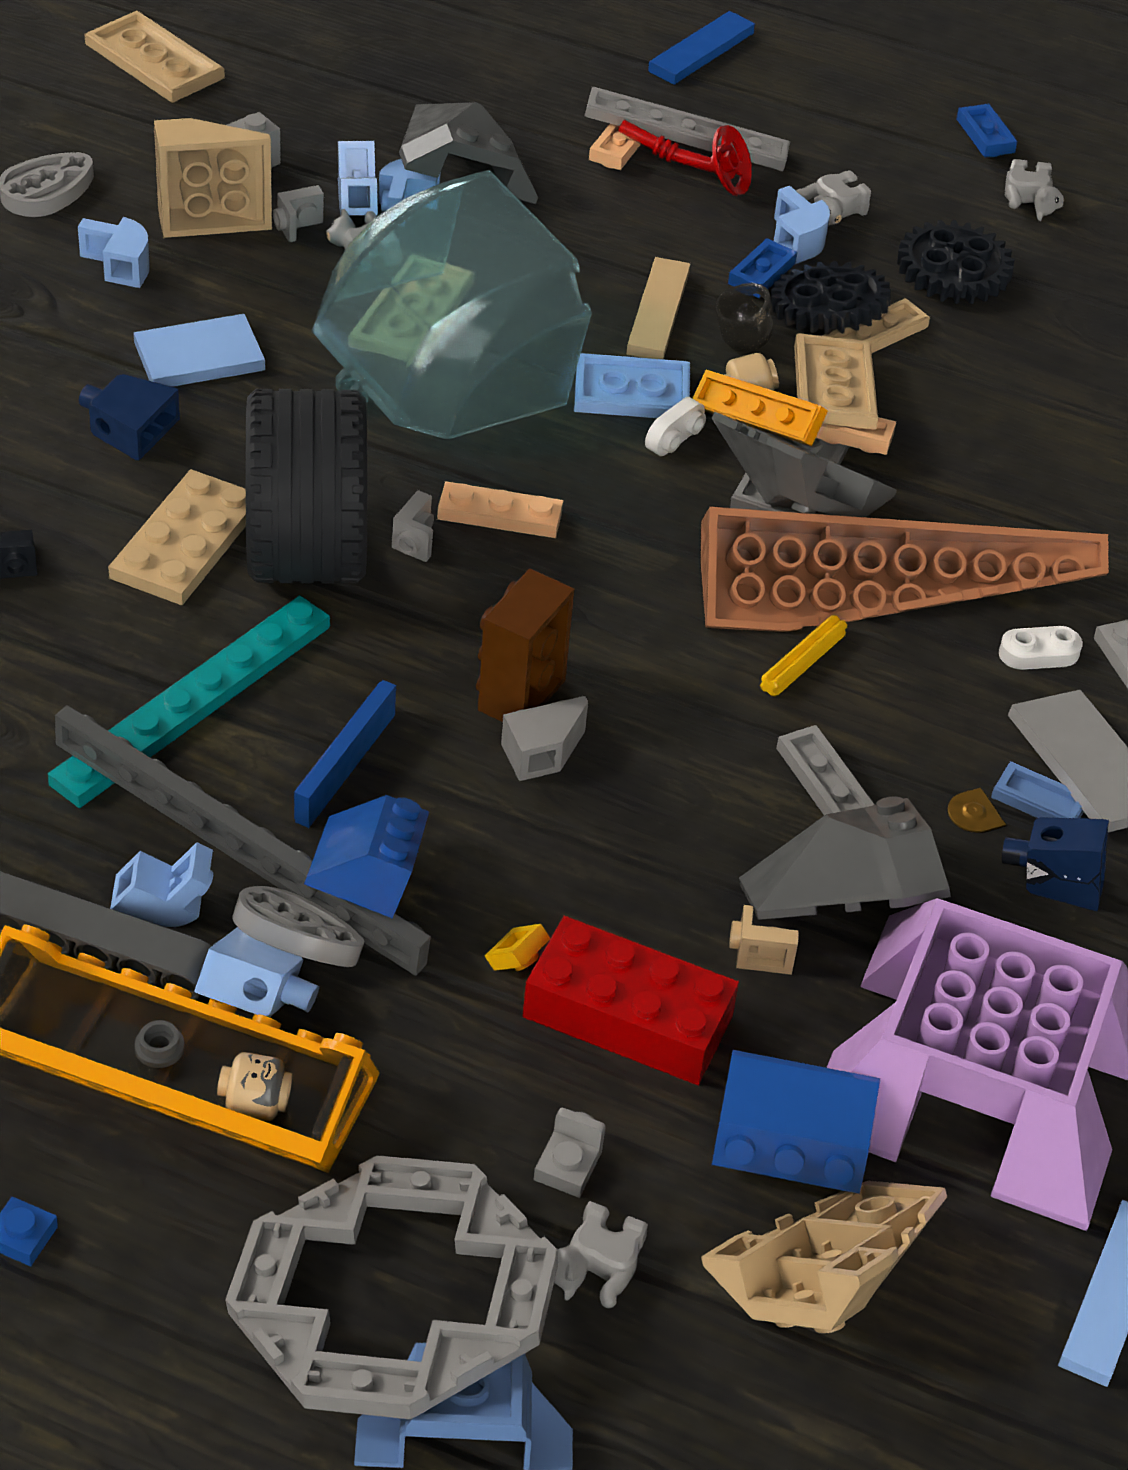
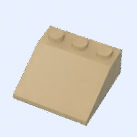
[154,118,272,238]

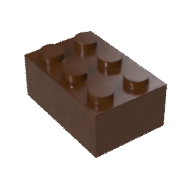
[476,568,574,722]

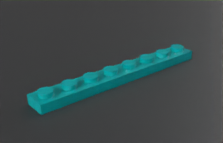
[47,595,330,809]

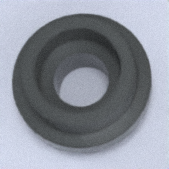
[135,1020,184,1068]

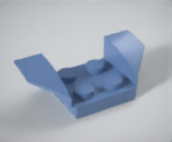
[354,1343,573,1470]

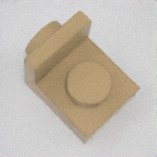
[729,905,798,975]

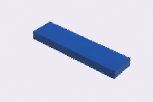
[648,11,755,85]
[294,680,396,828]

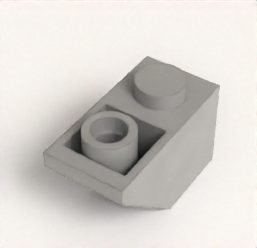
[501,696,588,781]

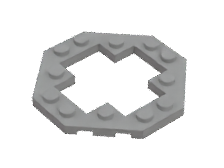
[226,1156,558,1419]

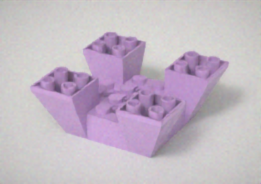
[827,898,1128,1231]

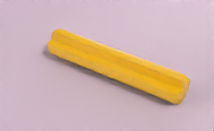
[760,615,848,696]

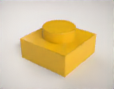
[485,924,551,971]

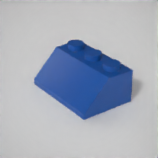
[304,795,429,918]
[712,1050,880,1194]

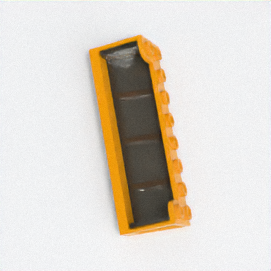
[0,924,379,1173]

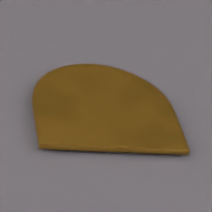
[948,788,1006,833]

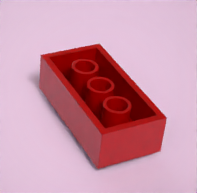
[523,915,739,1086]

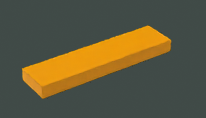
[692,369,828,447]

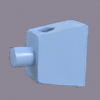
[194,927,319,1017]

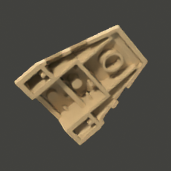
[701,1181,947,1333]

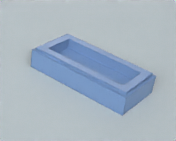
[991,761,1084,818]

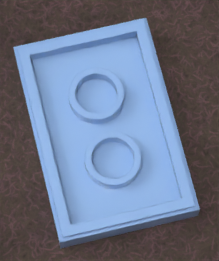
[134,314,265,387]
[574,353,690,418]

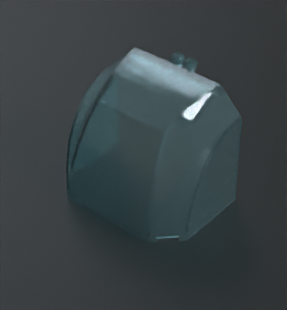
[312,170,591,439]

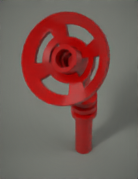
[618,119,752,196]

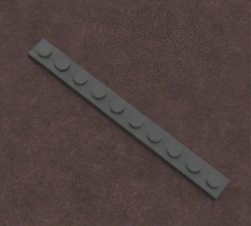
[55,705,431,976]

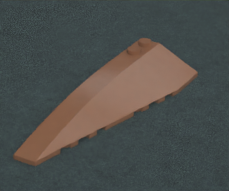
[701,507,1109,632]

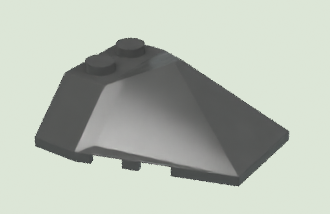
[399,102,538,204]
[712,412,897,517]
[739,797,951,920]

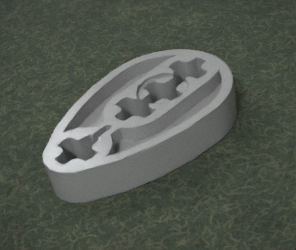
[0,152,94,217]
[232,886,364,967]

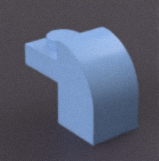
[338,141,378,215]
[378,159,440,228]
[774,185,830,264]
[78,217,150,288]
[110,842,213,927]

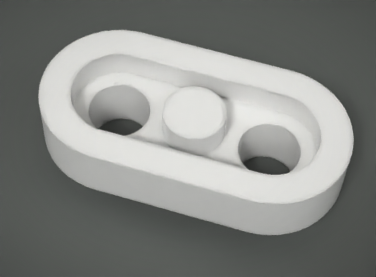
[645,397,706,456]
[999,626,1083,670]

